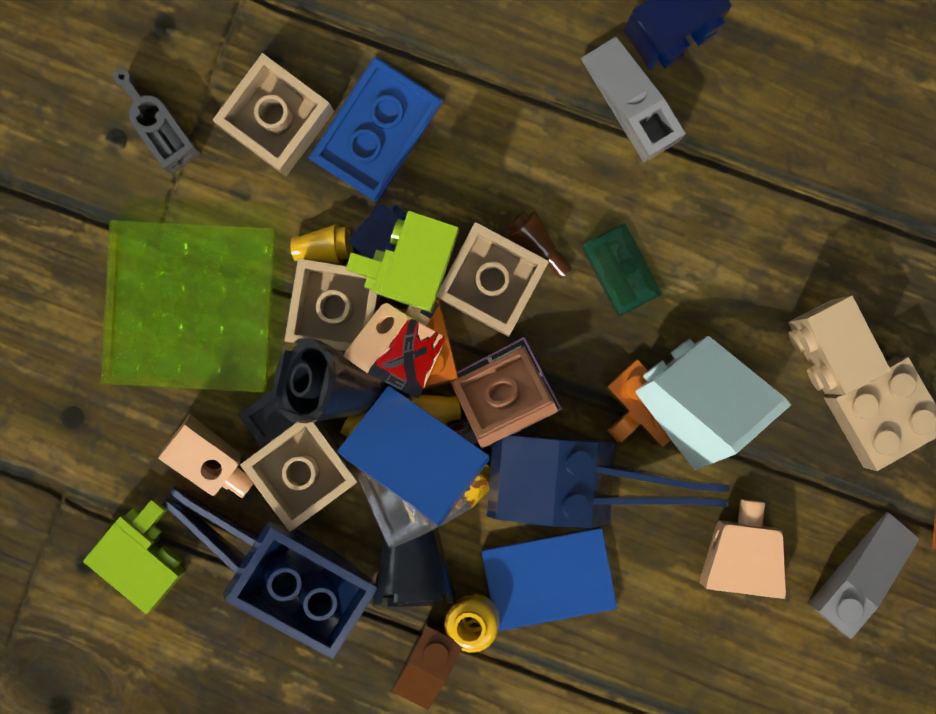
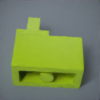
[346,211,459,313]
[83,498,187,615]

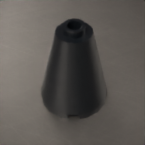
[274,338,390,423]
[372,498,455,607]

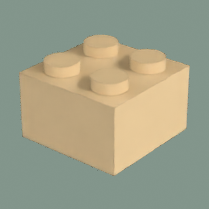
[213,53,334,176]
[437,222,549,337]
[285,259,381,351]
[788,296,892,395]
[823,357,936,471]
[240,421,361,532]

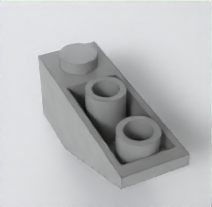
[581,37,686,163]

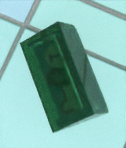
[582,223,662,316]

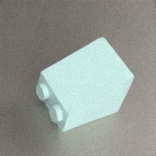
[635,336,791,471]

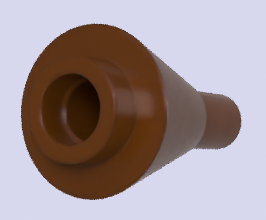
[506,211,571,279]

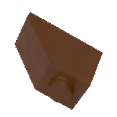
[392,617,463,710]

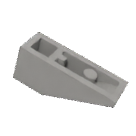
[807,512,919,639]

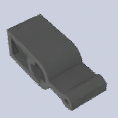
[113,67,201,174]

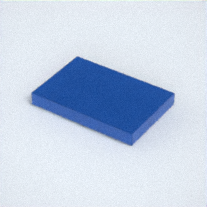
[309,56,443,204]
[337,386,490,527]
[481,527,617,631]

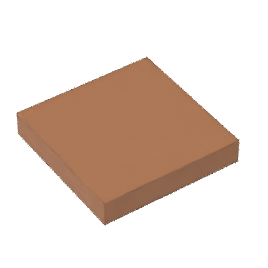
[451,346,558,448]

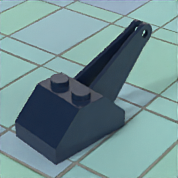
[487,434,730,528]
[162,486,377,659]

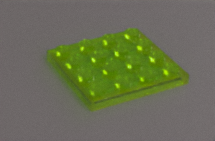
[101,220,276,392]

